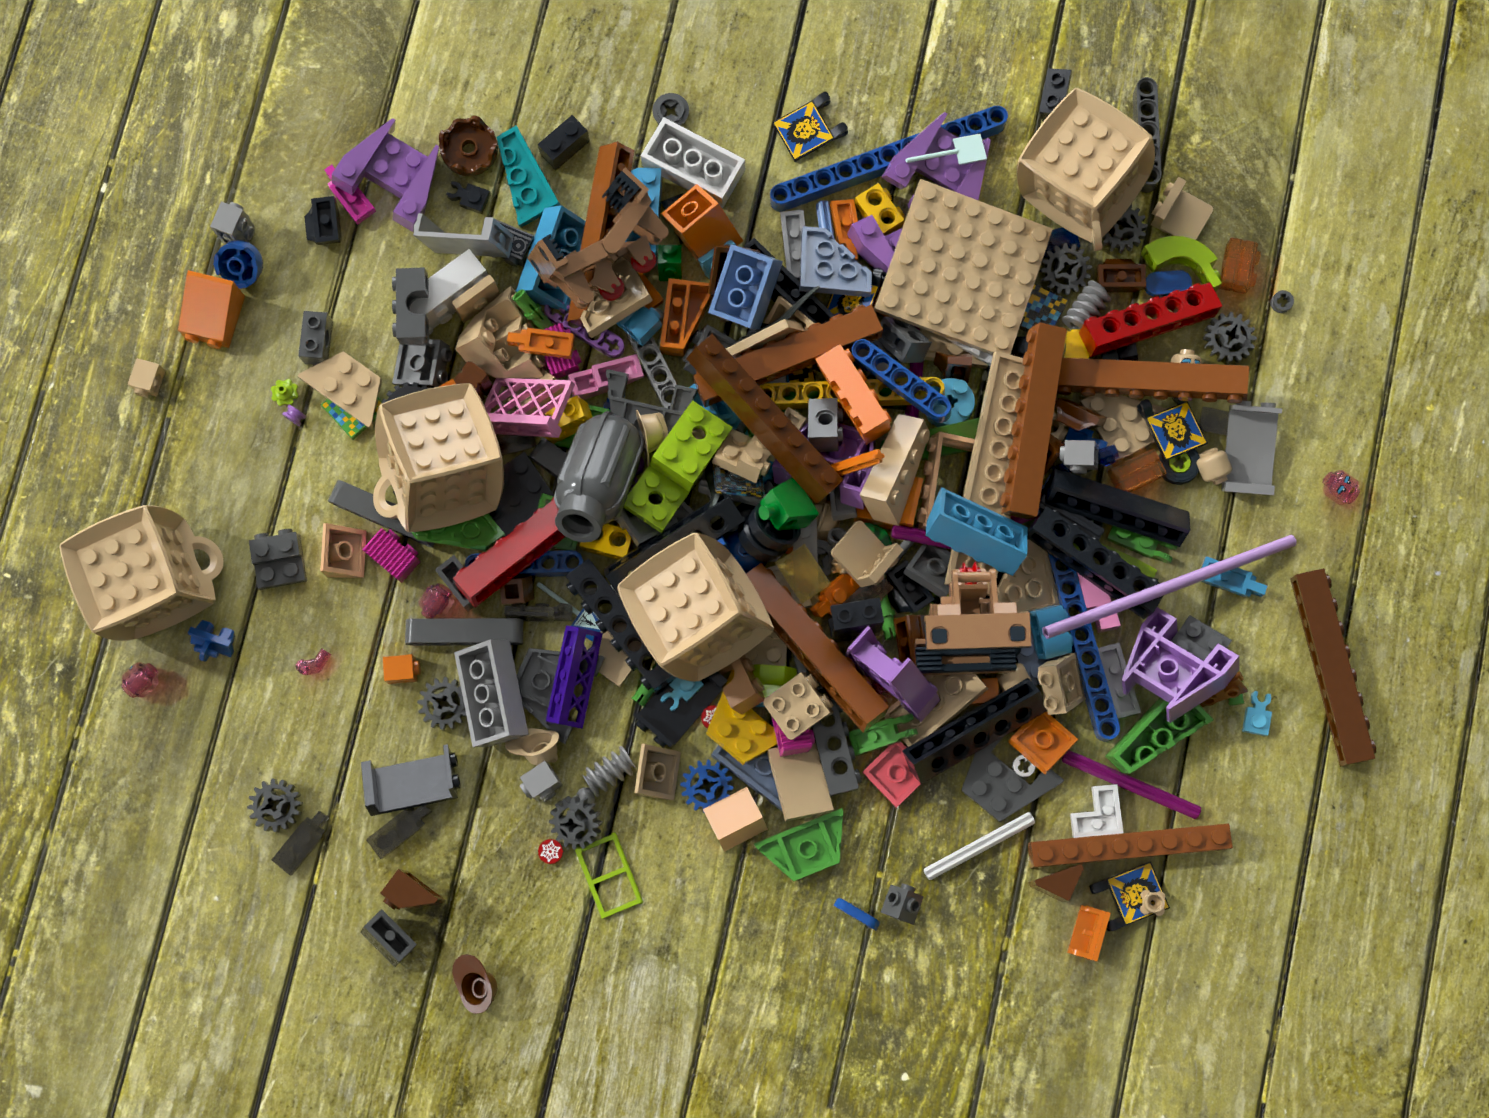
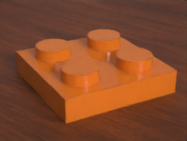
[1008,711,1078,775]

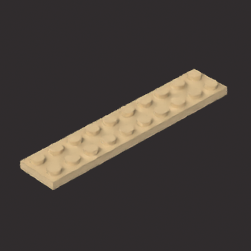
[944,351,1025,596]

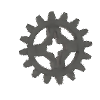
[1102,203,1147,254]
[1039,243,1092,295]
[1203,312,1257,364]
[417,677,467,731]
[247,778,303,833]
[549,795,603,850]

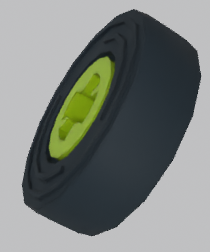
[1157,450,1200,485]

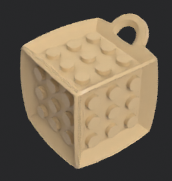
[1017,88,1155,251]
[373,383,504,533]
[59,505,223,641]
[617,533,774,681]

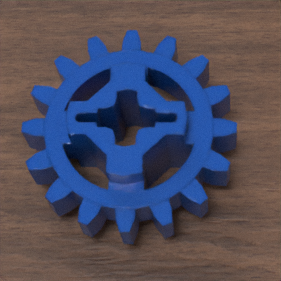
[680,759,734,812]

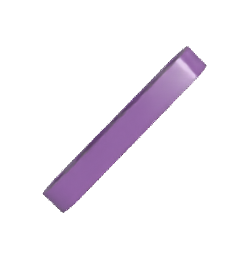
[544,299,624,358]

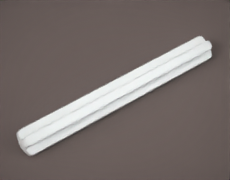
[924,812,1035,880]

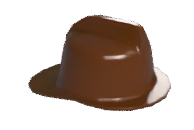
[452,954,498,1014]

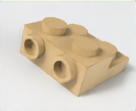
[712,429,775,483]
[1038,653,1086,715]

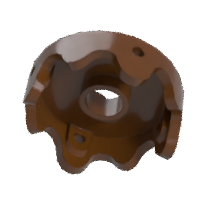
[439,115,498,176]

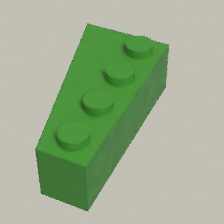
[1105,698,1214,773]

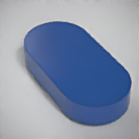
[1145,270,1192,297]
[833,898,880,931]

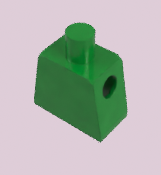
[759,477,819,530]

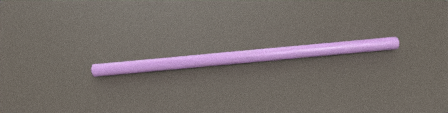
[1042,535,1296,639]

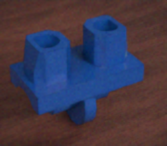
[188,620,235,662]

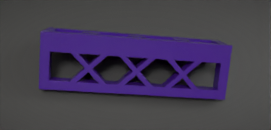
[546,625,603,729]

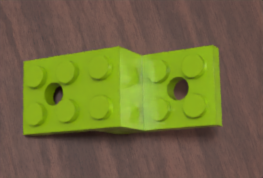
[623,400,733,533]

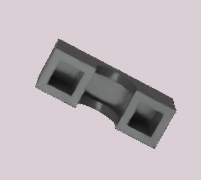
[392,267,429,345]

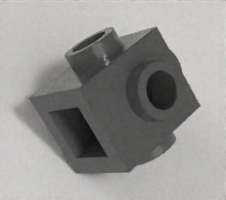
[881,883,923,925]

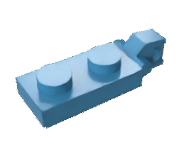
[1201,557,1267,598]

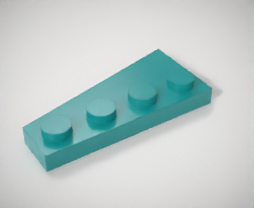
[497,126,561,228]

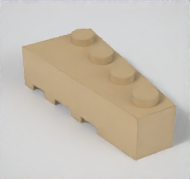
[860,414,930,526]

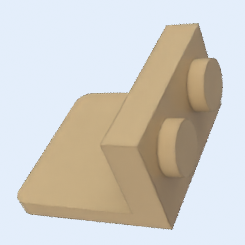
[1151,177,1213,240]
[831,521,903,587]
[763,672,834,740]

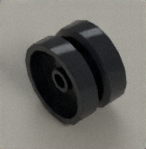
[738,502,801,563]

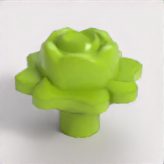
[271,379,299,406]

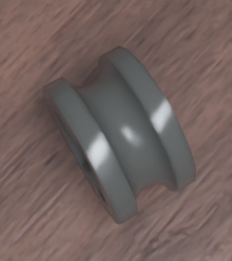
[1270,290,1294,313]

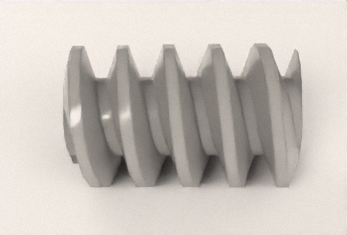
[1062,280,1111,330]
[582,746,637,797]

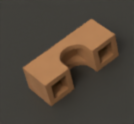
[718,655,765,715]

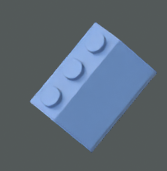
[708,244,783,329]

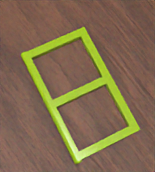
[575,832,643,919]

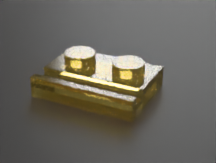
[775,544,831,604]

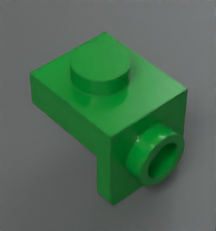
[658,244,682,281]

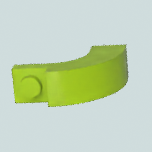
[1141,236,1222,291]

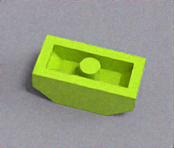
[753,664,797,698]

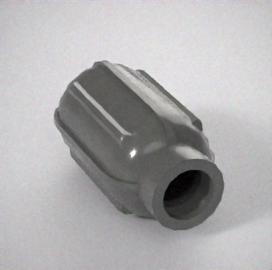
[554,411,645,542]

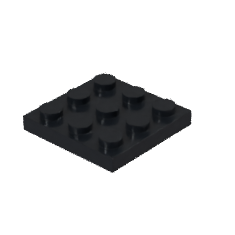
[488,451,554,537]

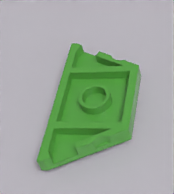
[754,808,843,882]

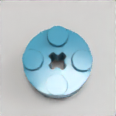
[926,378,975,427]

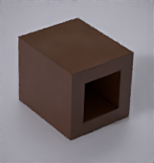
[500,575,535,604]

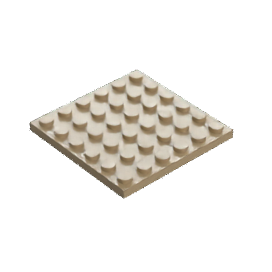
[874,179,1053,355]

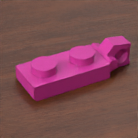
[324,164,376,225]

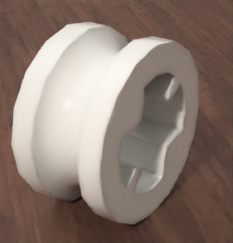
[1012,755,1035,778]

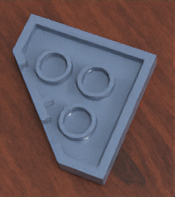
[799,226,872,297]

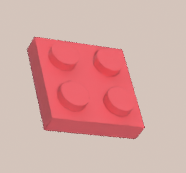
[862,742,920,808]

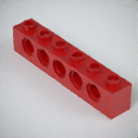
[1079,282,1222,357]

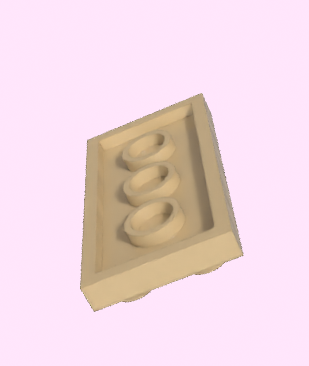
[884,674,988,747]

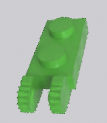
[1107,526,1178,564]
[849,714,918,756]

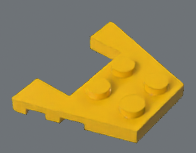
[706,670,778,765]

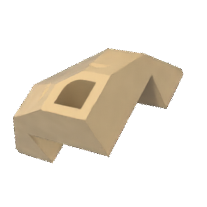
[456,286,546,378]

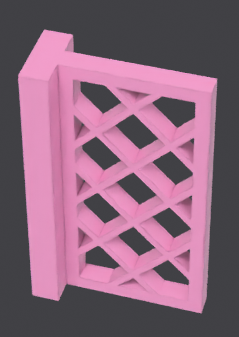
[484,378,575,438]

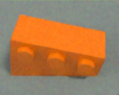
[660,278,714,357]

